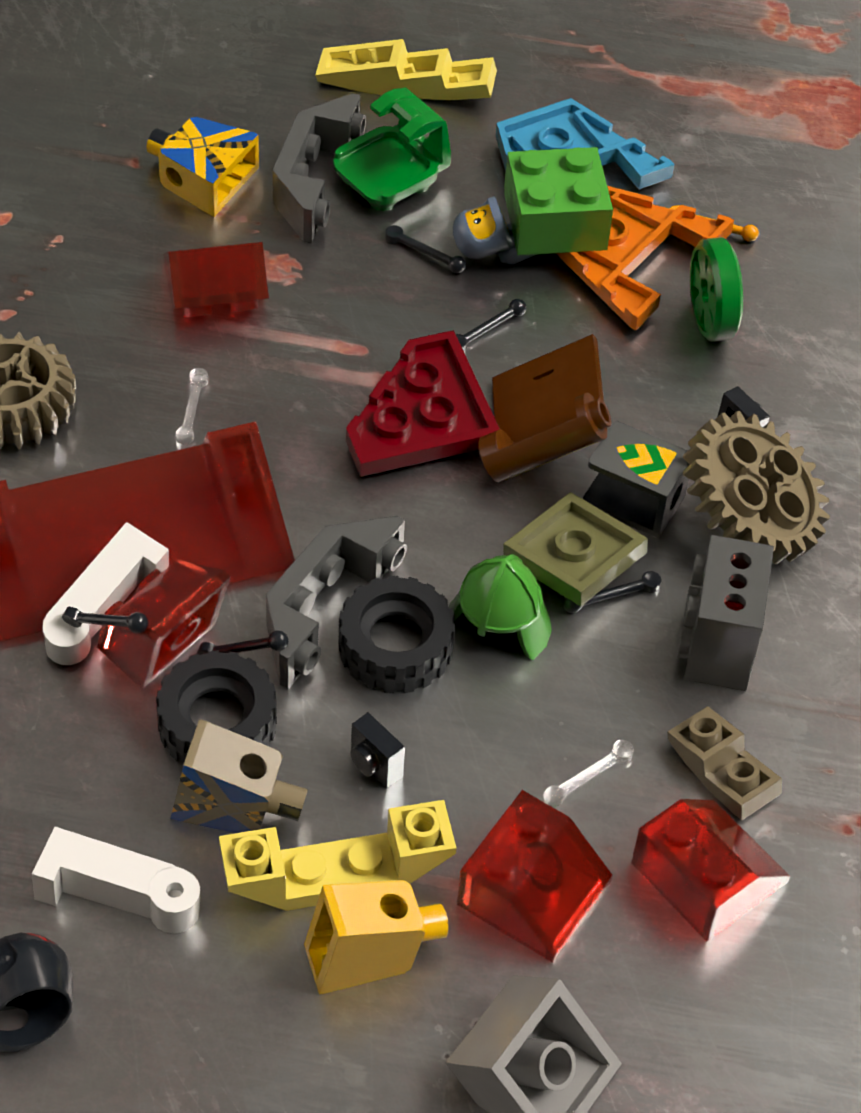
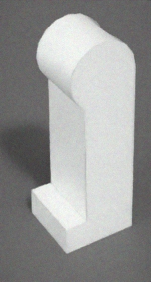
[43,522,169,665]
[32,827,200,934]

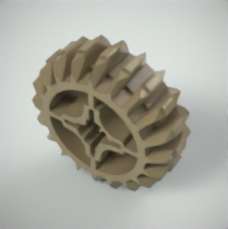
[0,332,76,450]

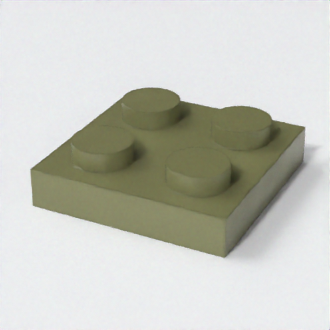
[503,492,648,607]

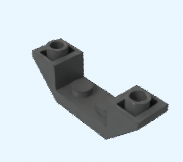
[272,93,366,244]
[266,516,407,689]

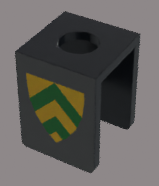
[583,421,690,539]

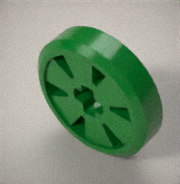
[689,237,743,342]

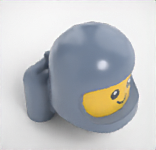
[453,196,538,264]

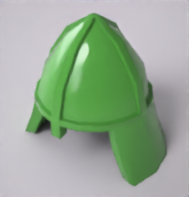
[449,554,552,660]

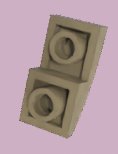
[667,706,782,820]

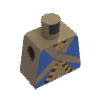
[170,719,308,833]

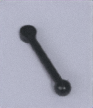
[385,225,466,274]
[456,299,527,351]
[563,571,662,613]
[62,606,149,634]
[197,630,289,655]

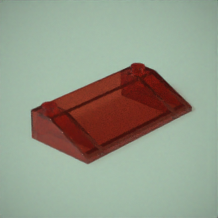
[0,421,295,642]

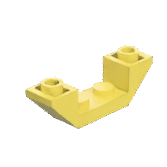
[219,800,457,911]

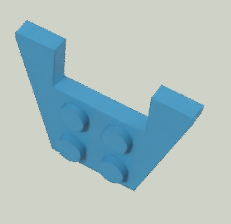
[495,98,675,189]

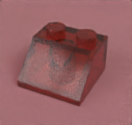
[163,242,269,317]
[97,560,231,690]
[457,790,613,963]
[631,799,790,942]

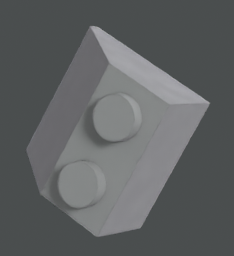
[445,975,622,1113]

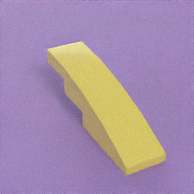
[315,39,497,100]

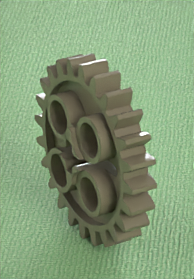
[683,411,830,564]

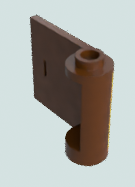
[478,334,612,483]

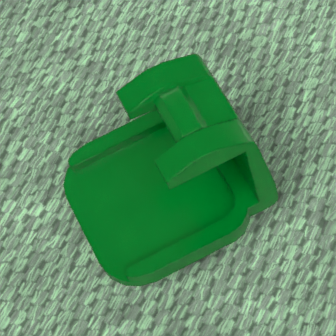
[333,87,451,211]

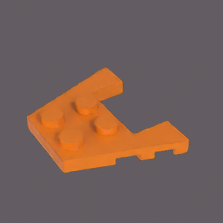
[556,186,734,330]

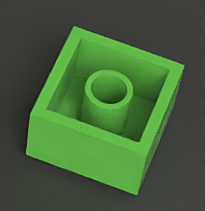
[504,147,613,255]

